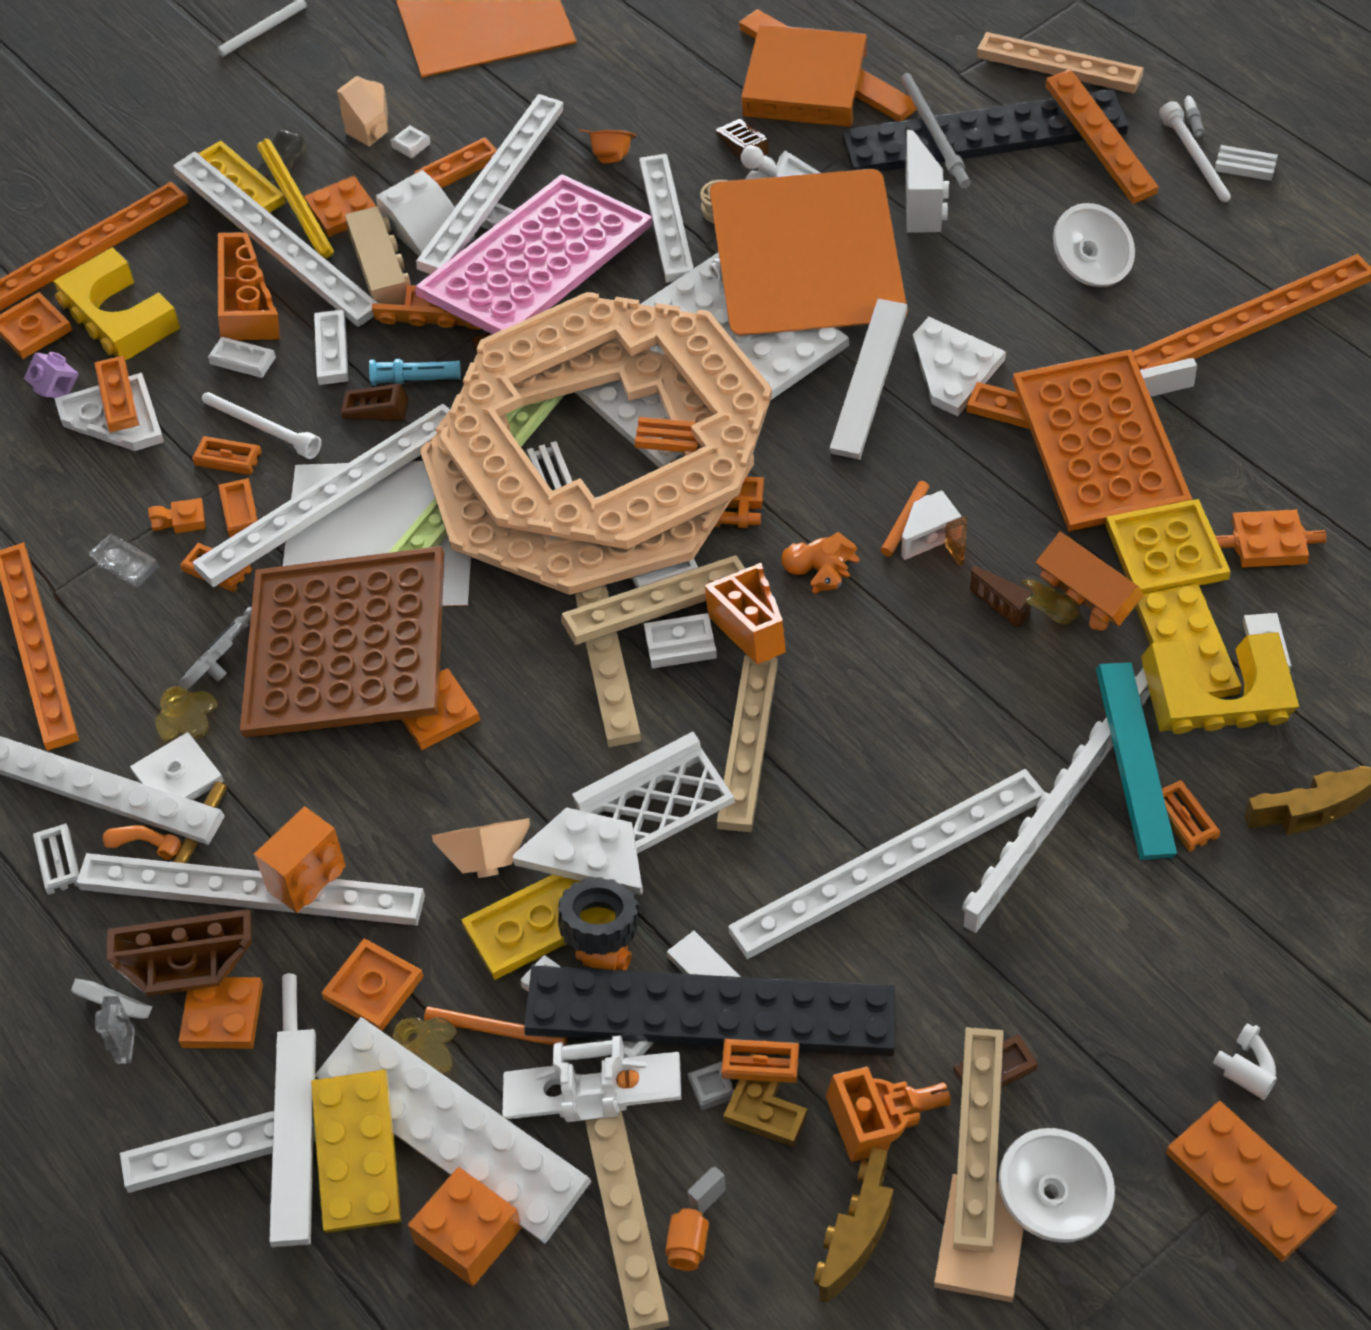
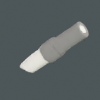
[1184,96,1205,137]

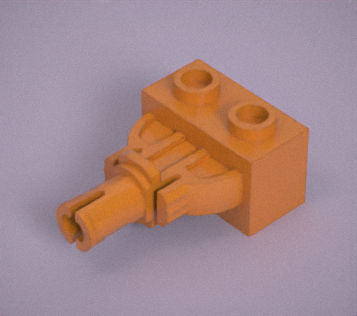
[826,1066,951,1163]

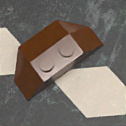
[107,909,252,996]

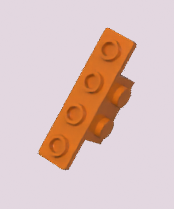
[372,285,481,330]

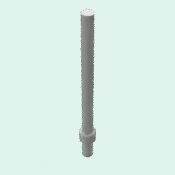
[901,73,971,188]

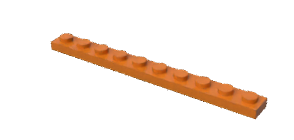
[1133,254,1371,370]

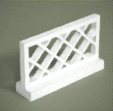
[572,732,735,854]

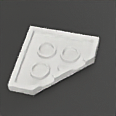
[912,317,1006,416]
[55,373,164,451]

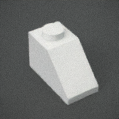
[901,490,961,560]

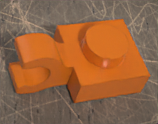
[148,498,206,534]

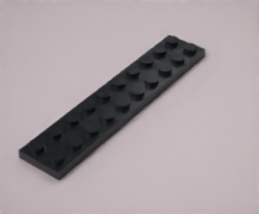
[842,89,1128,172]
[524,965,895,1056]

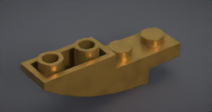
[1245,766,1371,835]
[814,1147,894,1303]

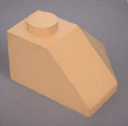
[337,76,388,146]
[432,818,530,878]

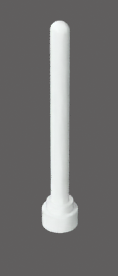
[1159,101,1231,203]
[202,392,321,459]

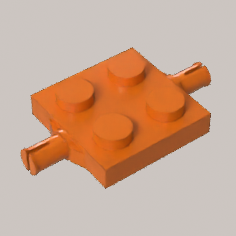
[1215,510,1326,567]

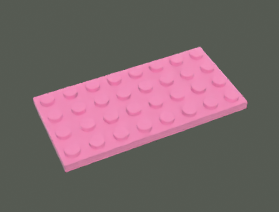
[416,175,652,334]

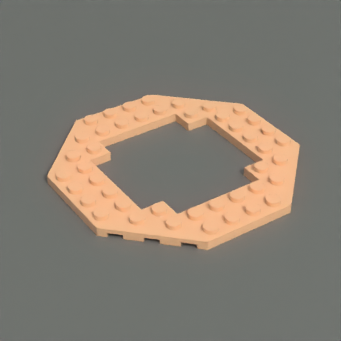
[439,292,772,549]
[420,338,754,595]

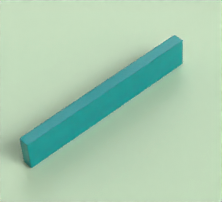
[1096,662,1177,860]

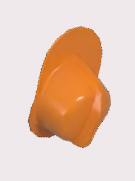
[578,129,637,164]

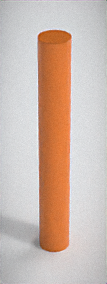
[881,481,929,557]

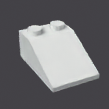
[906,130,949,232]
[376,170,475,256]

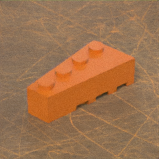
[218,233,280,340]

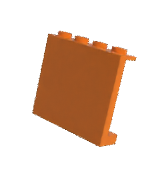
[741,24,867,127]

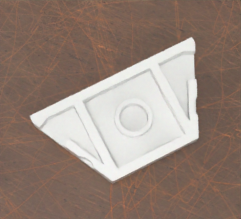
[513,808,643,895]

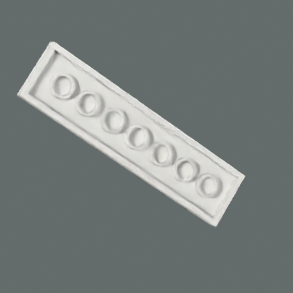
[315,1017,591,1244]

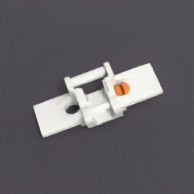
[503,1036,681,1122]

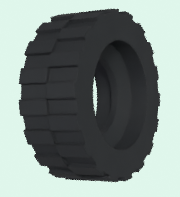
[558,877,638,955]

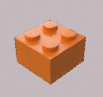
[254,806,346,913]
[408,1166,522,1287]

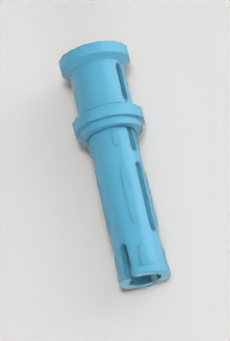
[369,359,461,387]

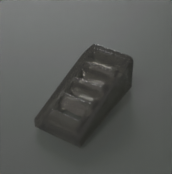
[256,129,308,184]

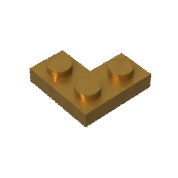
[723,1053,808,1147]

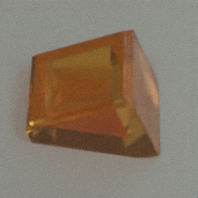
[944,516,968,566]

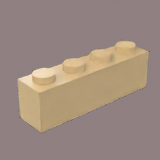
[345,206,411,305]

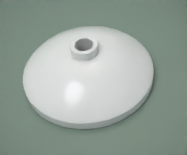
[1053,203,1135,287]
[999,1128,1115,1242]

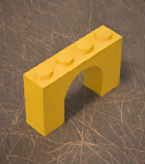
[54,247,180,361]
[1141,632,1299,734]

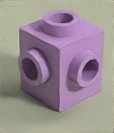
[24,352,79,398]

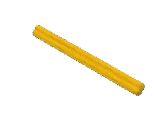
[257,139,334,259]

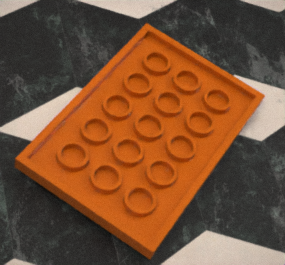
[1012,349,1192,532]

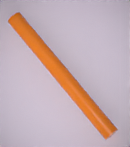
[424,1006,568,1046]

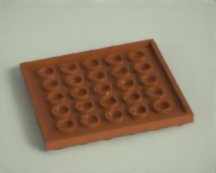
[240,546,445,738]

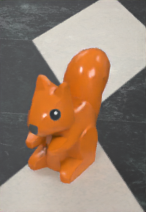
[781,532,860,594]

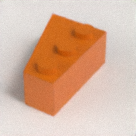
[1036,531,1144,627]
[705,563,786,664]

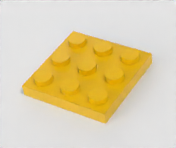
[1105,499,1231,594]

